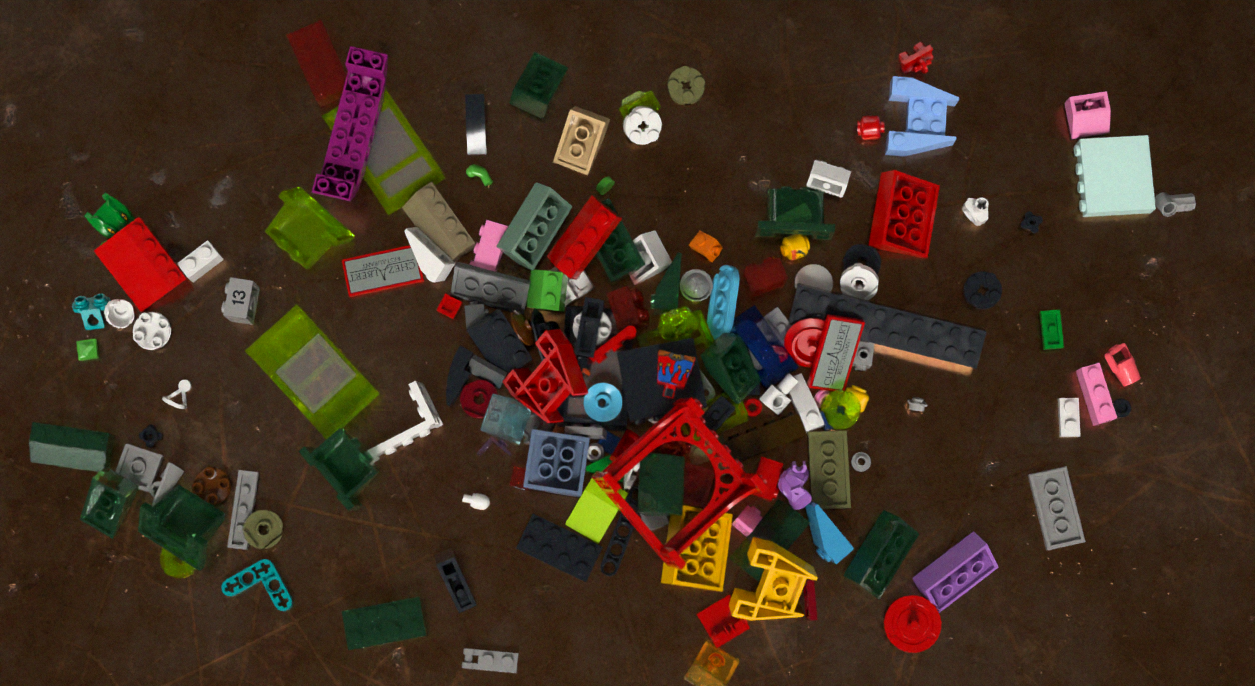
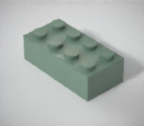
[496,182,573,270]

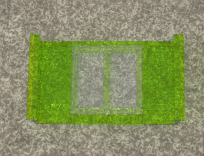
[245,305,380,441]

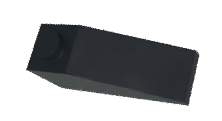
[434,548,477,613]

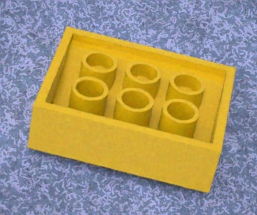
[661,505,733,592]

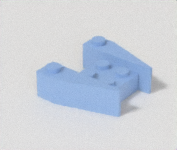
[885,76,959,157]

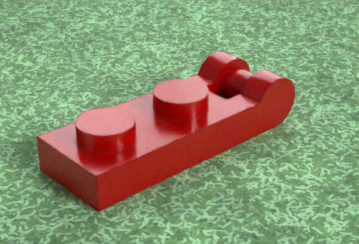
[589,326,636,365]

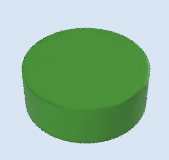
[596,177,614,195]

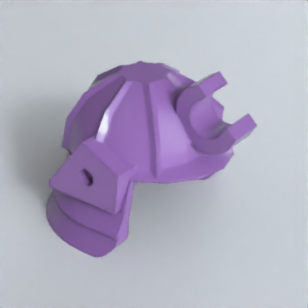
[778,461,812,510]

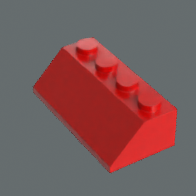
[547,195,622,280]

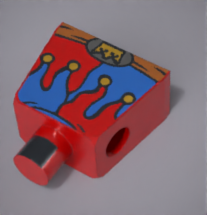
[657,350,695,398]

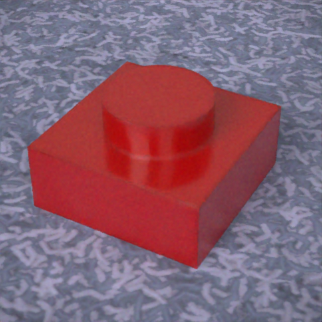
[436,293,463,320]

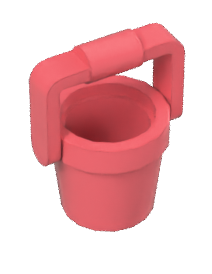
[1105,343,1141,387]

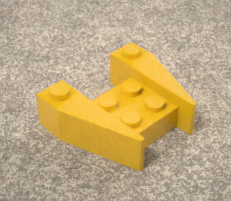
[729,537,818,620]

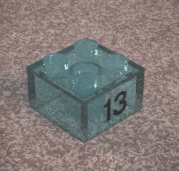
[480,394,531,445]

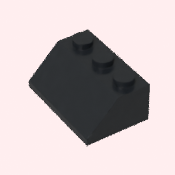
[466,309,533,374]

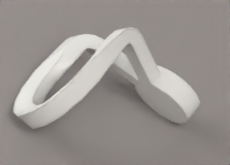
[162,380,192,409]

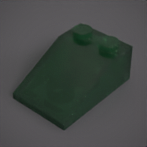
[509,52,568,119]
[650,253,682,316]
[700,333,761,404]
[80,466,139,539]

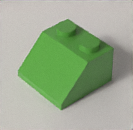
[527,270,568,312]

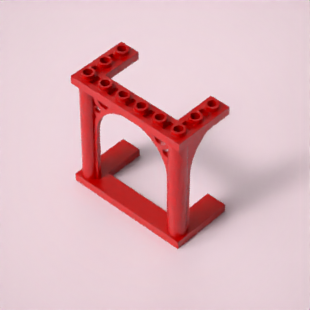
[591,397,769,569]

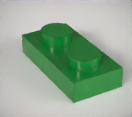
[1039,310,1064,350]

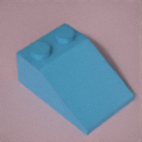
[805,501,854,564]

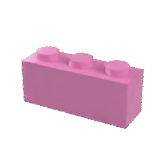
[469,220,509,272]
[1076,363,1117,426]

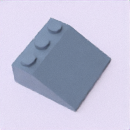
[523,429,590,497]

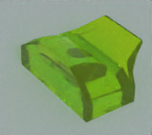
[619,90,661,119]

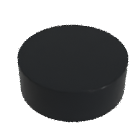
[1113,398,1131,418]

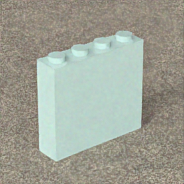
[1074,135,1156,217]

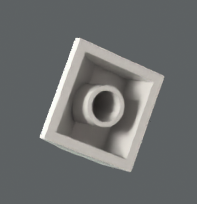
[617,231,673,285]

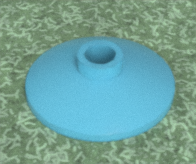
[583,383,622,422]

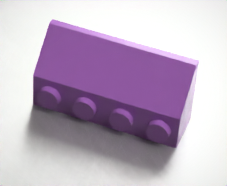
[912,531,999,613]

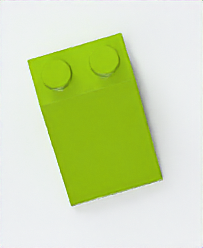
[565,479,628,544]

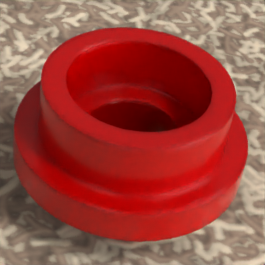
[743,397,762,417]

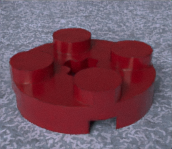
[460,380,499,419]

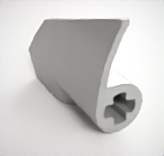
[150,462,185,517]

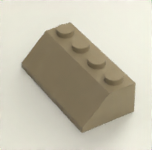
[402,182,476,262]

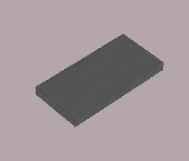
[450,262,531,315]

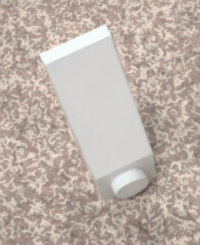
[404,227,456,283]
[788,373,825,433]

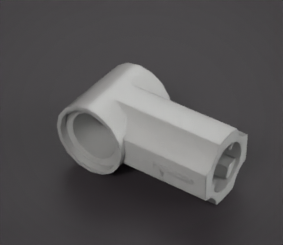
[1155,192,1196,217]

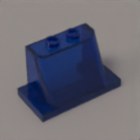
[728,305,799,390]

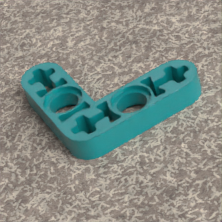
[221,559,293,611]

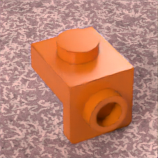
[689,230,723,262]

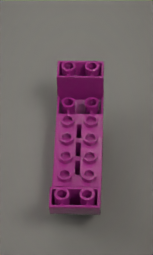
[312,46,388,201]

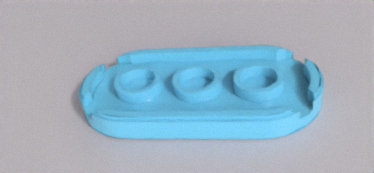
[706,265,740,341]

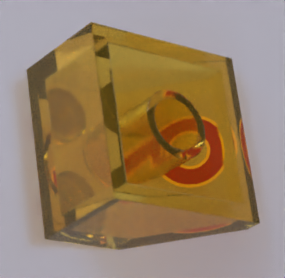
[684,640,740,686]

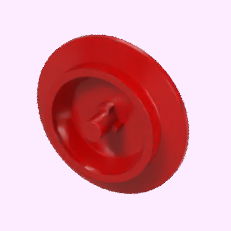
[784,318,825,368]
[884,595,941,653]

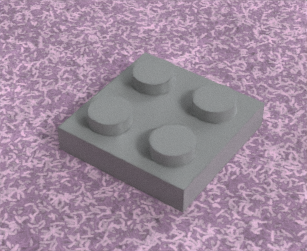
[112,443,164,492]

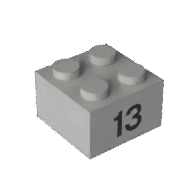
[221,277,260,325]

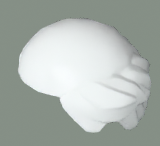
[104,299,135,328]

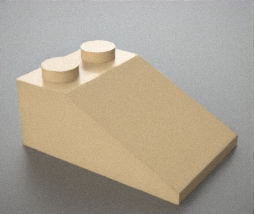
[553,106,610,175]

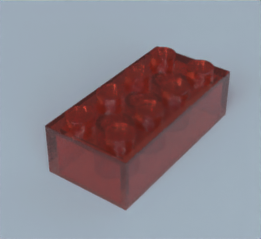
[286,20,347,107]

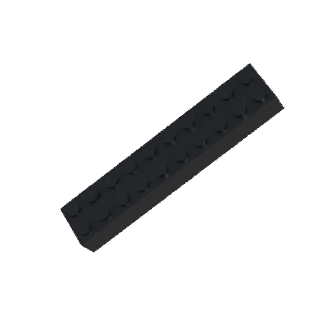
[788,283,987,369]

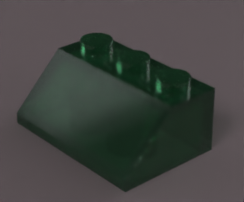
[637,453,685,516]

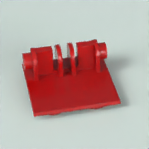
[697,594,750,648]

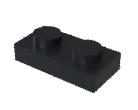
[703,396,736,432]

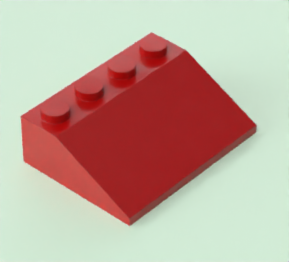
[868,170,940,259]
[94,217,188,312]

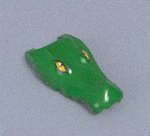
[84,192,135,239]

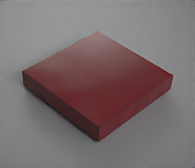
[803,580,817,621]

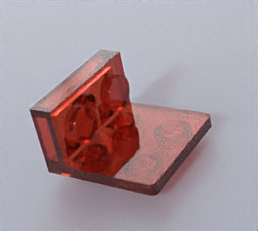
[607,286,650,330]

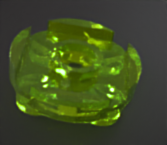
[659,306,698,342]
[821,390,861,429]
[160,539,201,578]

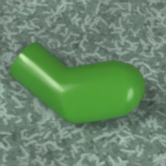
[466,164,493,186]

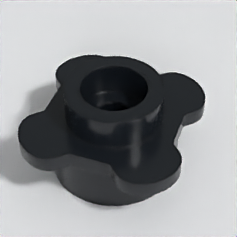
[1021,211,1043,233]
[139,424,162,448]

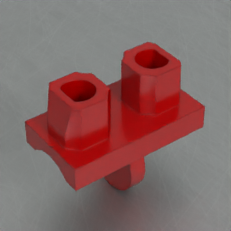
[899,42,934,75]

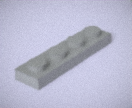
[227,470,259,550]

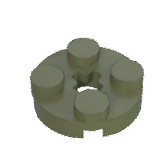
[668,66,705,105]
[242,510,283,549]

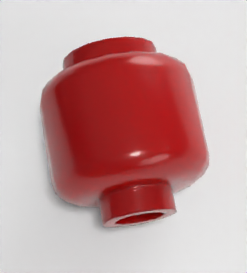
[858,115,885,140]

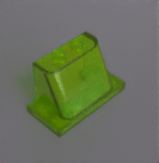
[265,187,355,269]

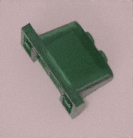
[755,186,835,240]
[298,428,380,511]
[138,485,225,571]

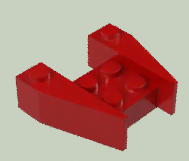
[502,329,589,423]

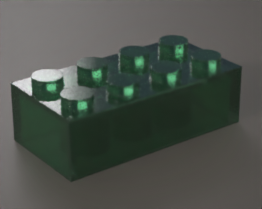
[342,597,428,651]

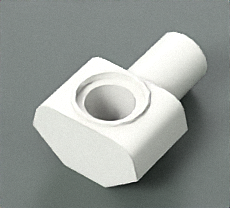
[962,198,989,226]
[760,373,798,415]

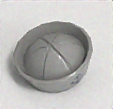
[680,269,713,302]

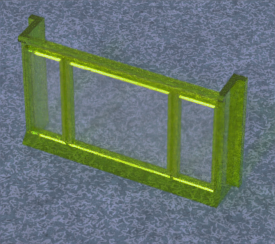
[321,89,445,215]

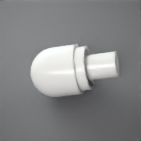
[462,493,490,510]

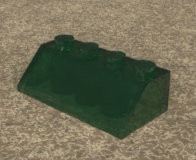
[576,198,645,286]
[29,422,115,473]
[729,499,810,584]
[843,510,919,600]

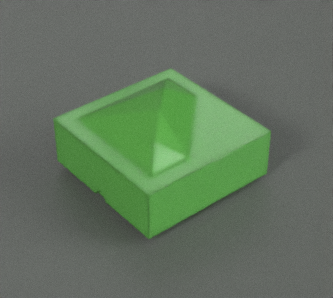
[76,339,99,361]

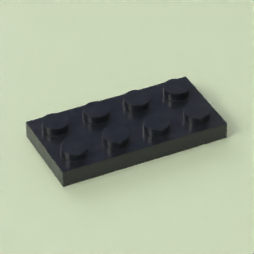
[516,514,603,582]

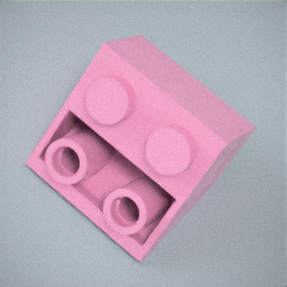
[1064,91,1110,139]

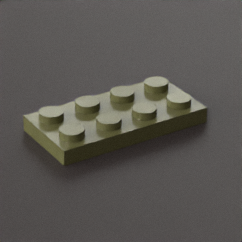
[807,431,851,509]

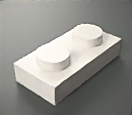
[1058,398,1080,437]

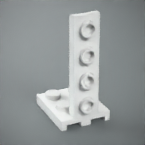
[360,381,443,464]

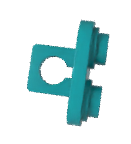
[72,294,111,330]

